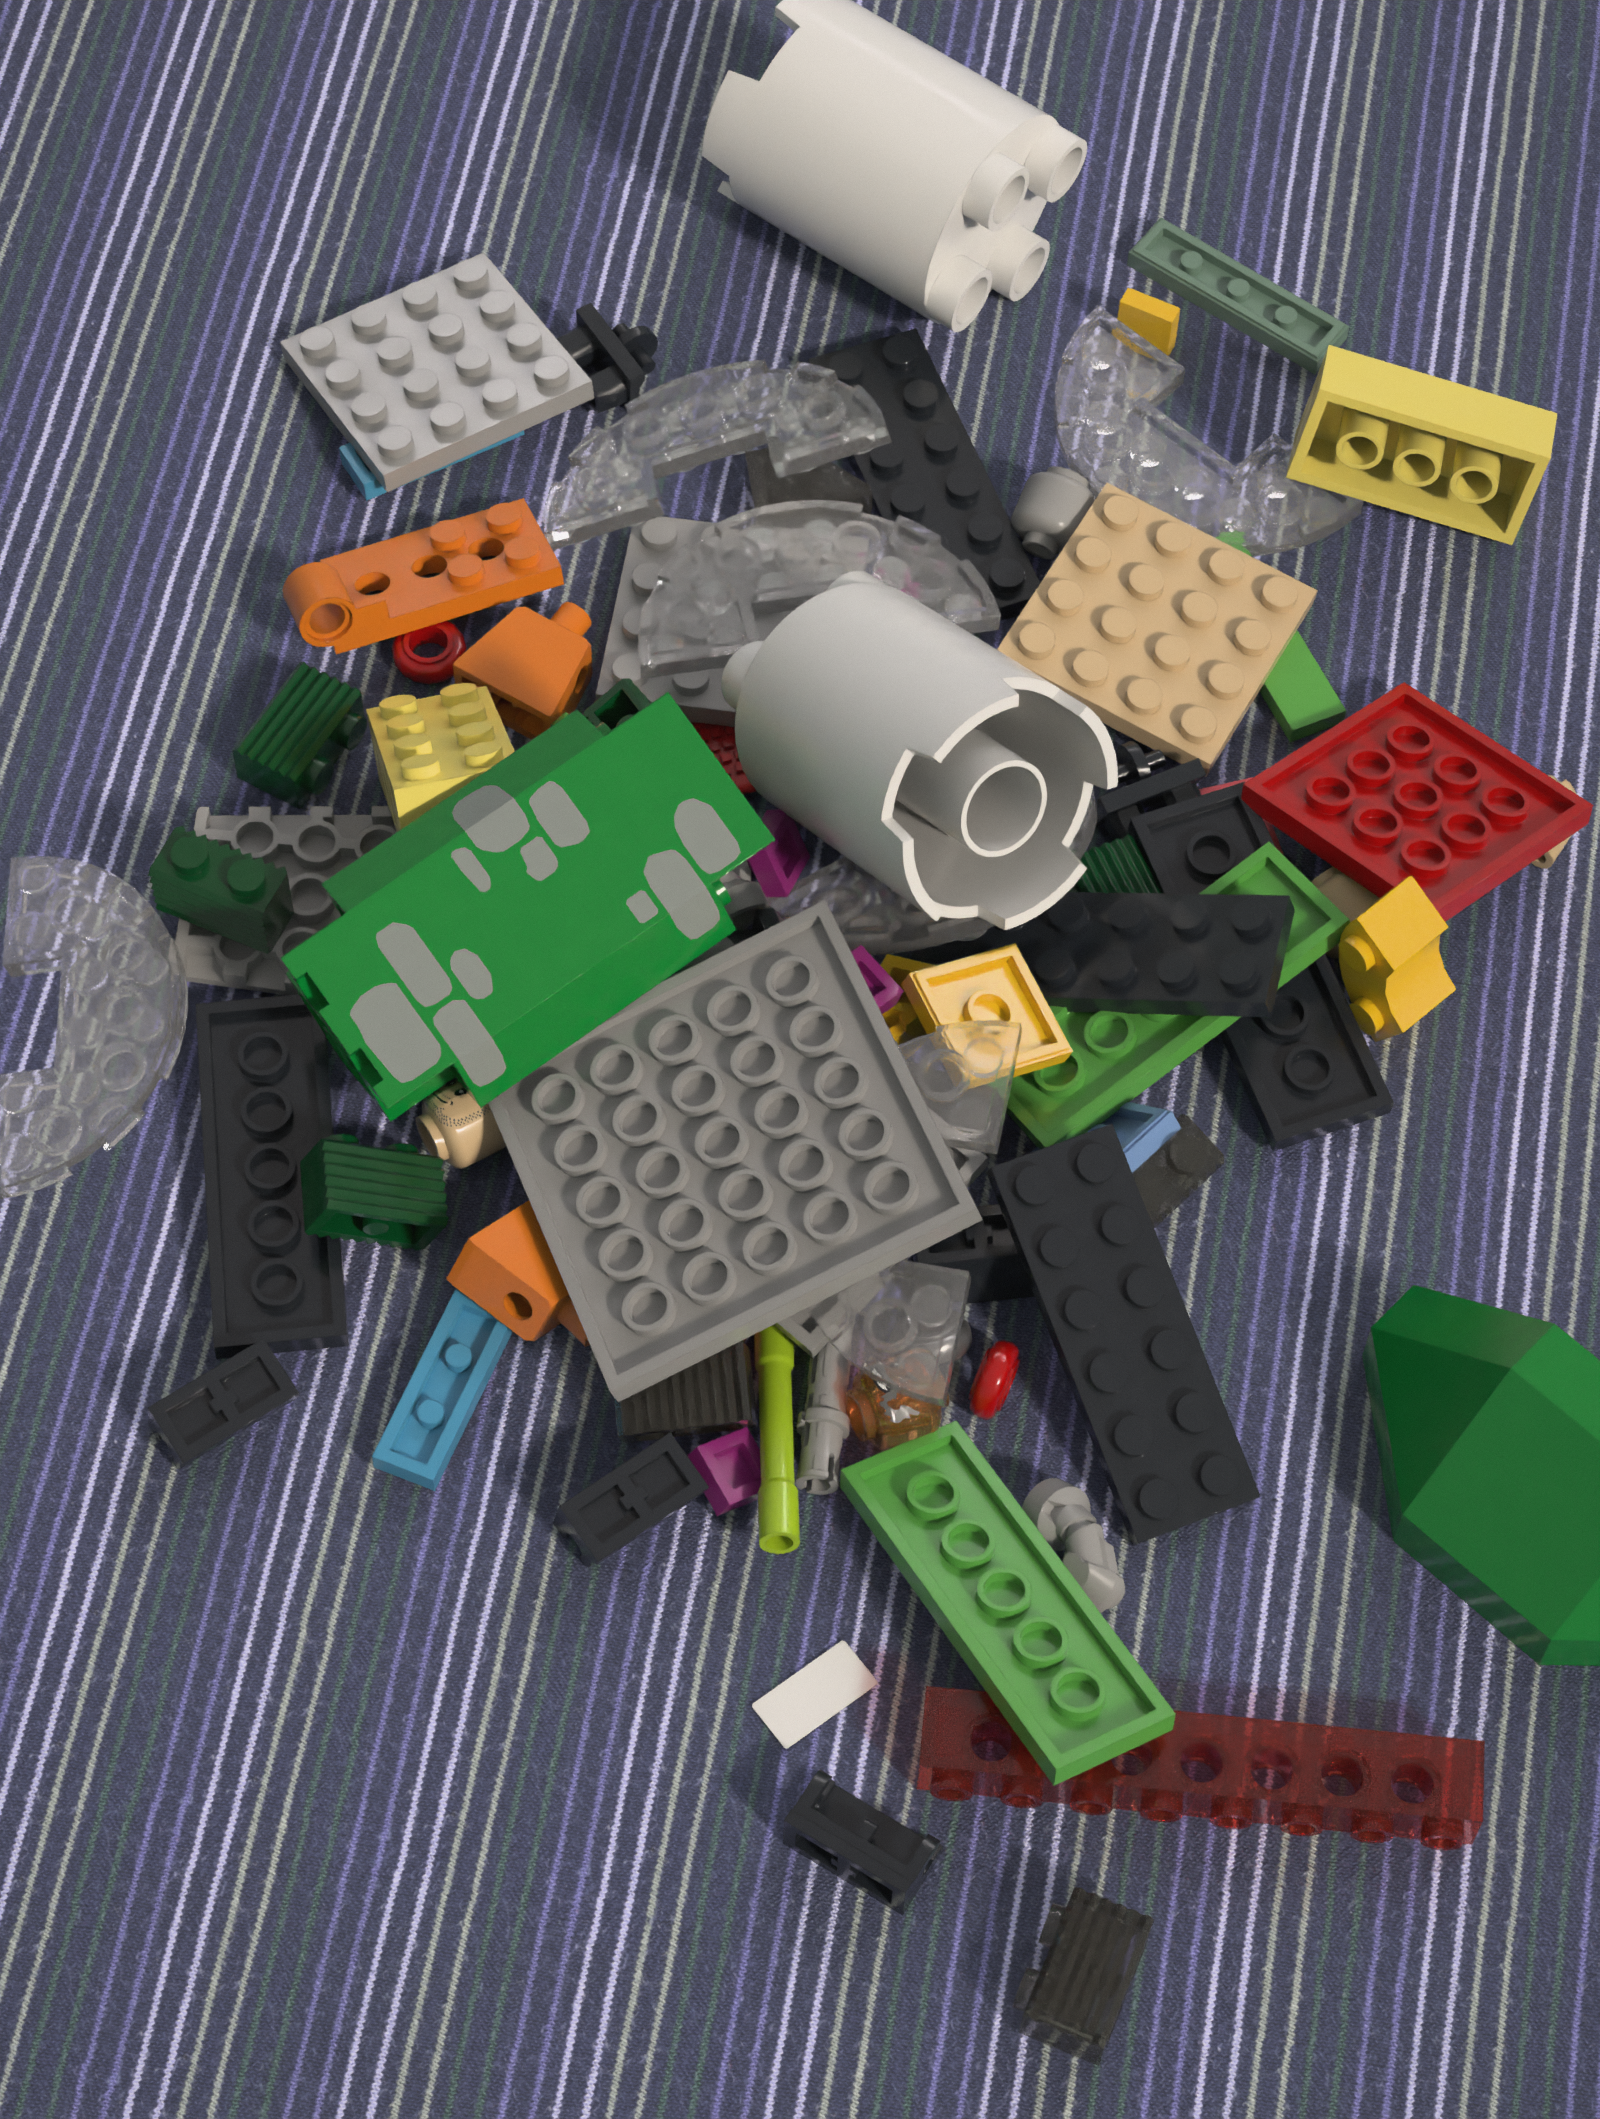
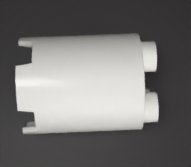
[702,0,1087,332]
[721,571,1118,930]

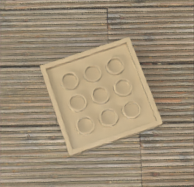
[997,483,1318,777]

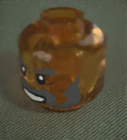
[845,1354,949,1451]

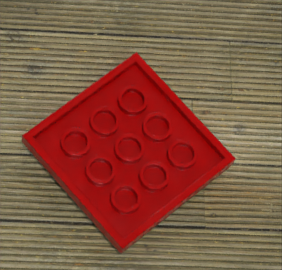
[1241,682,1593,922]

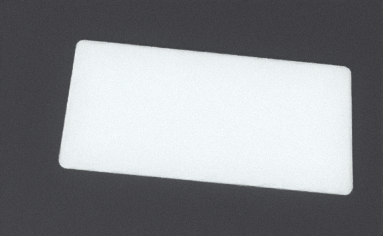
[752,1640,878,1749]

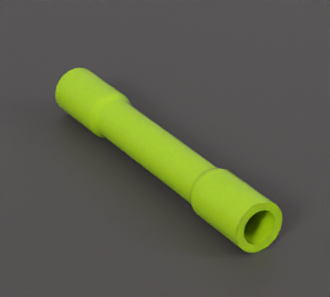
[754,1325,800,1554]

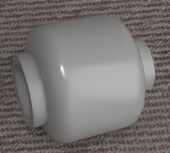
[1011,466,1095,559]

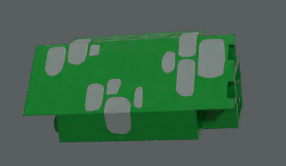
[280,692,776,1122]

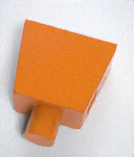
[453,602,593,740]
[446,1200,590,1347]

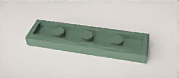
[1127,218,1349,374]

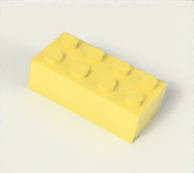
[1286,345,1557,545]
[366,683,515,832]

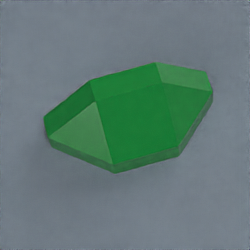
[1362,1285,1600,1666]

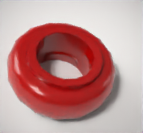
[392,621,467,684]
[968,1340,1020,1420]

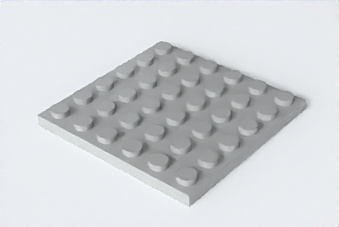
[488,900,983,1402]

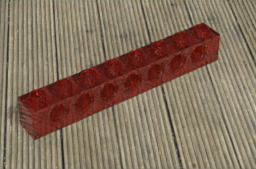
[916,1686,1485,1850]

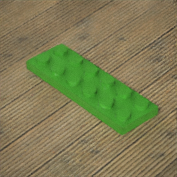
[983,842,1350,1149]
[840,1420,1176,1786]

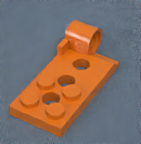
[283,498,564,655]

